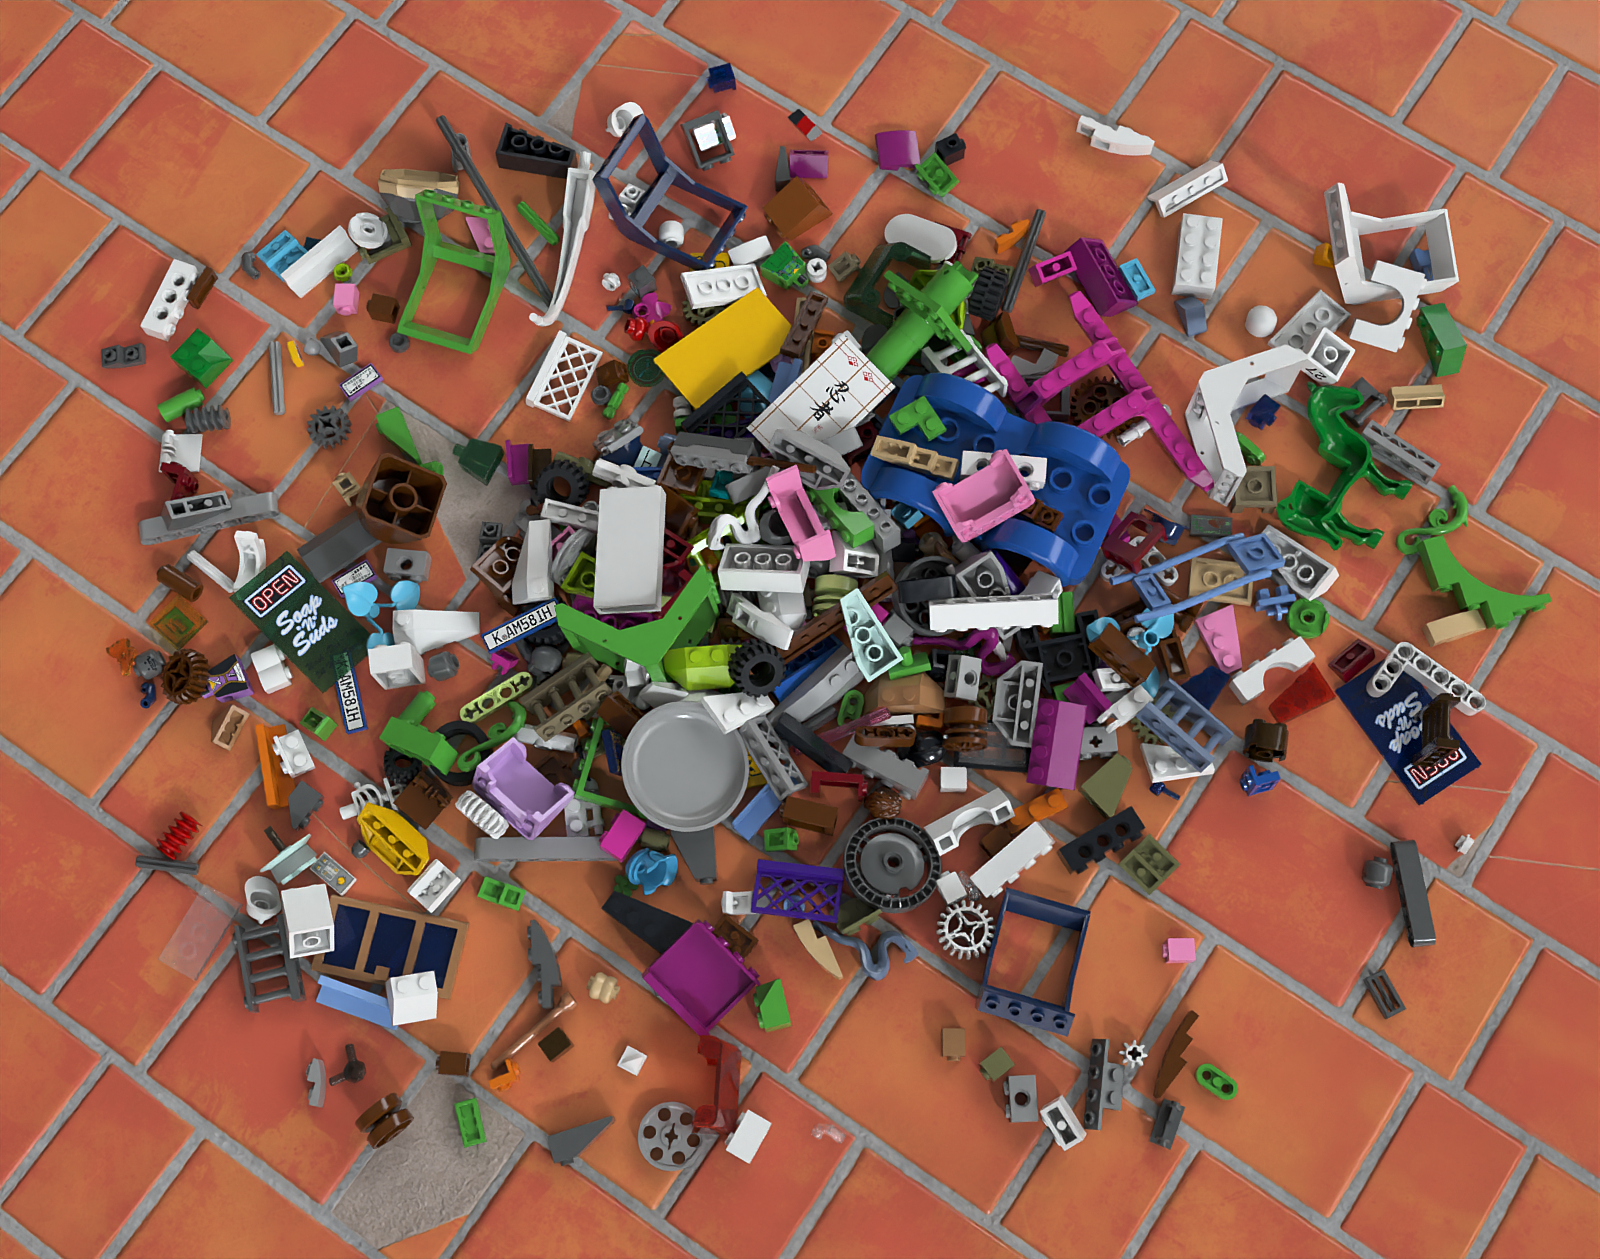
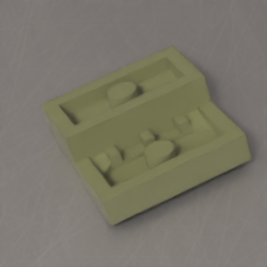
[1118,834,1181,895]

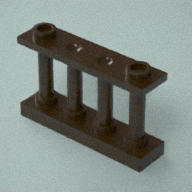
[1411,693,1461,768]

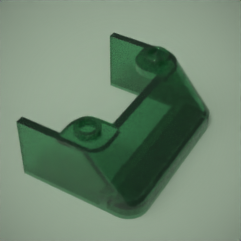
[844,242,931,331]

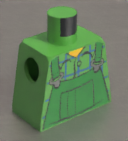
[760,241,809,290]

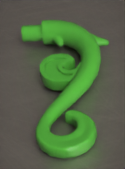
[1396,485,1468,555]
[457,700,527,772]

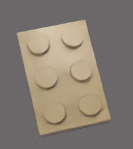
[1188,557,1253,606]

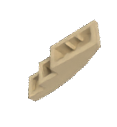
[871,435,960,481]

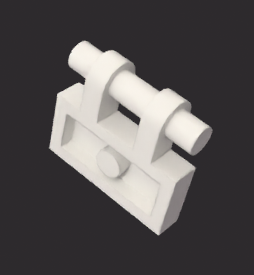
[564,792,605,837]

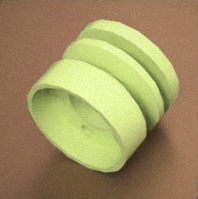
[812,575,858,617]

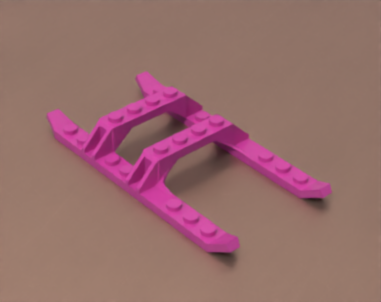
[985,291,1214,543]

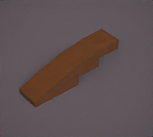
[1153,1010,1199,1098]

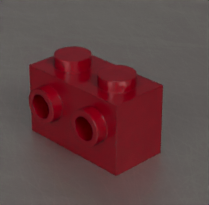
[842,421,879,467]

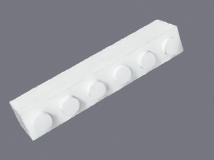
[929,593,1058,632]

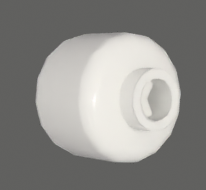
[659,220,684,249]

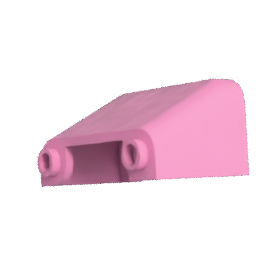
[932,449,1035,542]

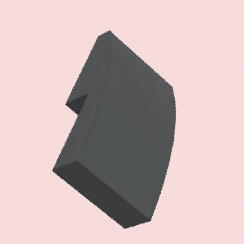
[101,343,146,368]
[476,521,503,561]

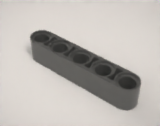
[1390,840,1436,947]

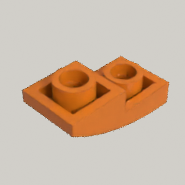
[994,219,1030,254]

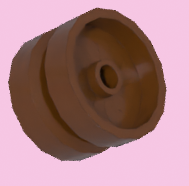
[355,1093,414,1149]

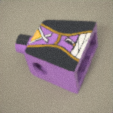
[202,654,255,703]

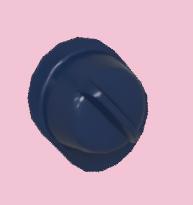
[1144,509,1190,545]

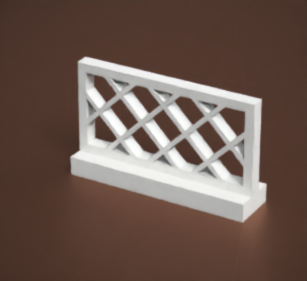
[526,330,603,422]

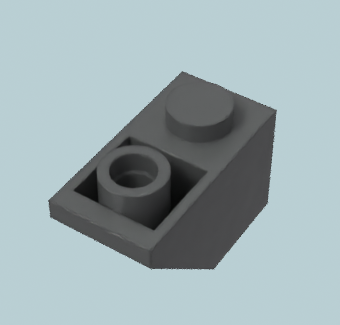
[320,331,358,368]
[288,780,325,831]

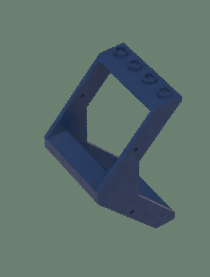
[592,113,748,271]
[975,887,1091,1037]

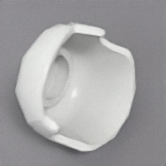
[1245,305,1277,337]

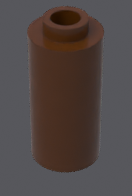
[157,564,204,602]

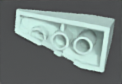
[839,588,903,682]

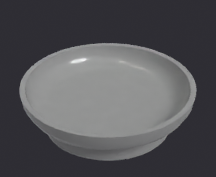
[621,701,749,832]

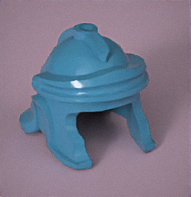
[625,848,678,895]

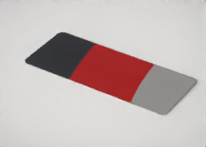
[788,109,822,141]

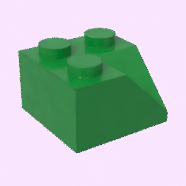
[170,328,233,389]

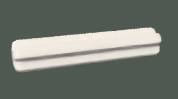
[187,550,234,593]

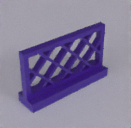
[751,859,844,923]

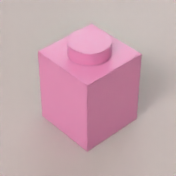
[333,283,359,316]
[1161,938,1196,963]

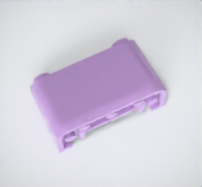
[472,738,575,840]

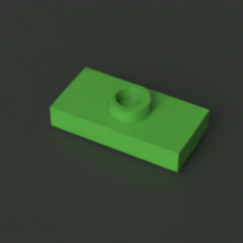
[454,1097,487,1148]

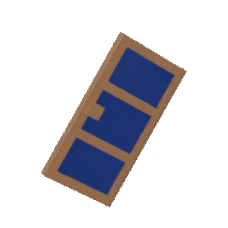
[311,894,469,1000]

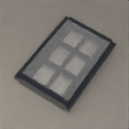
[953,720,1031,773]

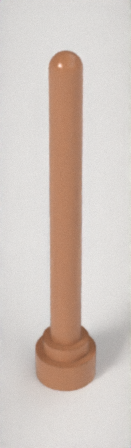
[491,991,578,1070]

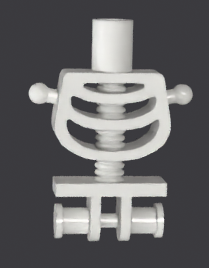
[339,778,407,820]

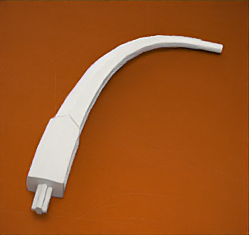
[529,151,596,327]

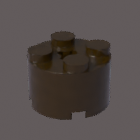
[1243,719,1289,762]

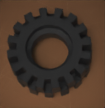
[383,747,422,784]

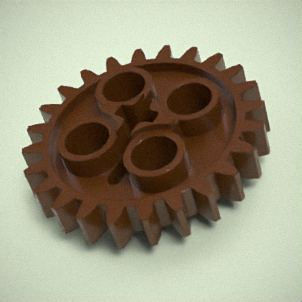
[1070,376,1134,439]

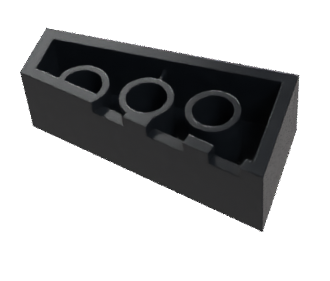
[495,123,578,179]
[601,891,693,954]

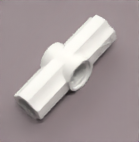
[592,458,656,488]
[512,724,578,753]

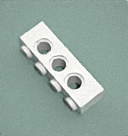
[140,259,201,342]
[960,450,1047,490]

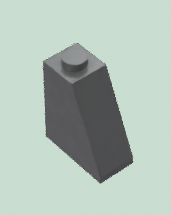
[670,826,718,885]

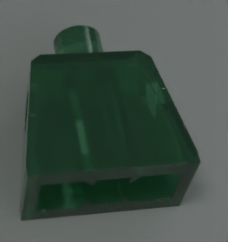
[453,438,505,486]

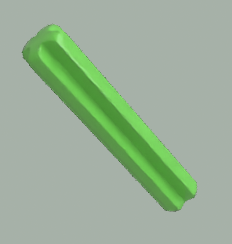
[516,201,560,246]

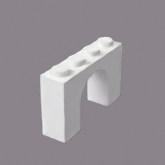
[1348,260,1427,352]

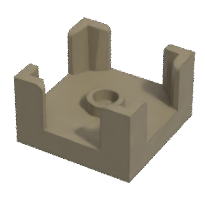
[1231,466,1277,513]

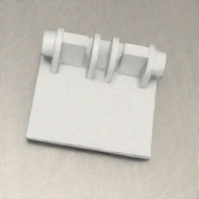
[159,430,203,472]

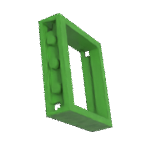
[572,716,648,820]

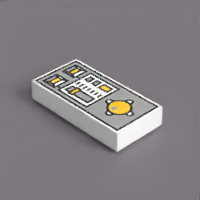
[310,852,357,896]

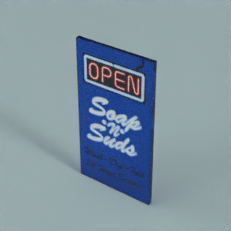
[1334,659,1482,805]

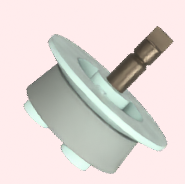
[259,826,317,885]

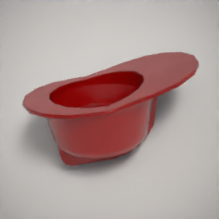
[648,320,685,354]

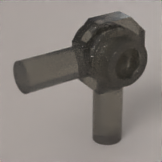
[329,1044,366,1086]

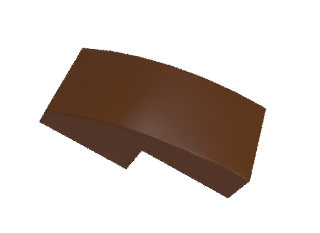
[1017,498,1064,533]

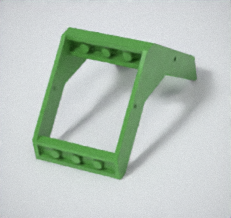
[397,189,511,354]
[554,565,721,684]

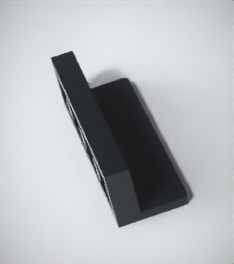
[773,712,853,773]

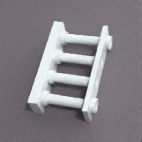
[921,329,1008,397]

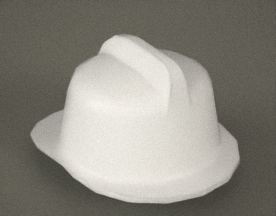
[605,102,644,137]
[245,876,282,924]

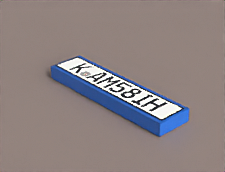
[481,598,559,654]
[329,651,368,735]

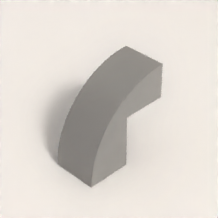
[1011,349,1058,376]

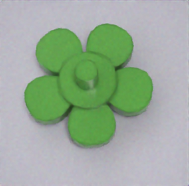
[614,874,638,897]

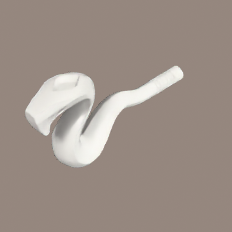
[708,465,780,550]

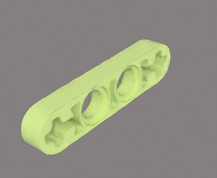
[460,672,534,724]

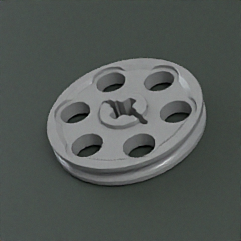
[550,528,597,586]
[638,1102,705,1171]

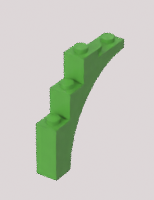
[1417,535,1552,630]

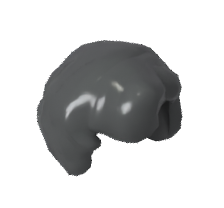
[758,509,792,545]

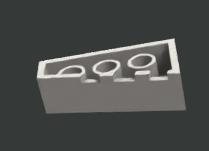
[842,733,929,800]

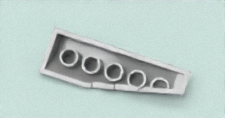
[757,644,865,736]

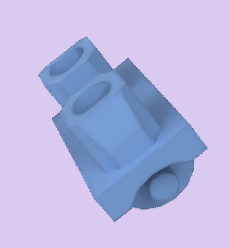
[1254,585,1296,621]

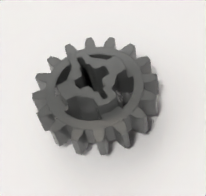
[307,405,352,449]

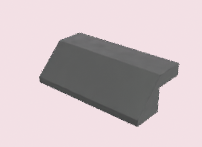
[297,510,382,583]

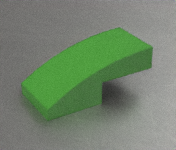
[477,876,526,911]

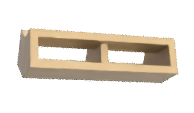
[1388,384,1445,410]

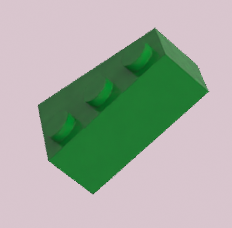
[1416,303,1467,377]

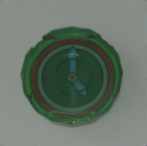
[627,349,666,387]

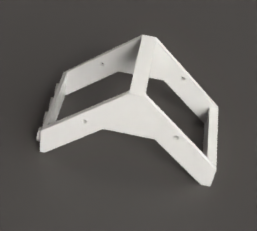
[1324,183,1459,305]
[1184,344,1309,507]

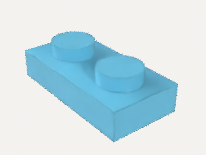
[1118,258,1155,301]

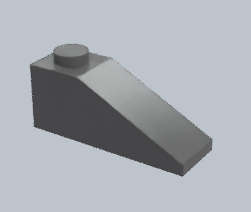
[161,490,232,531]
[547,1116,615,1166]

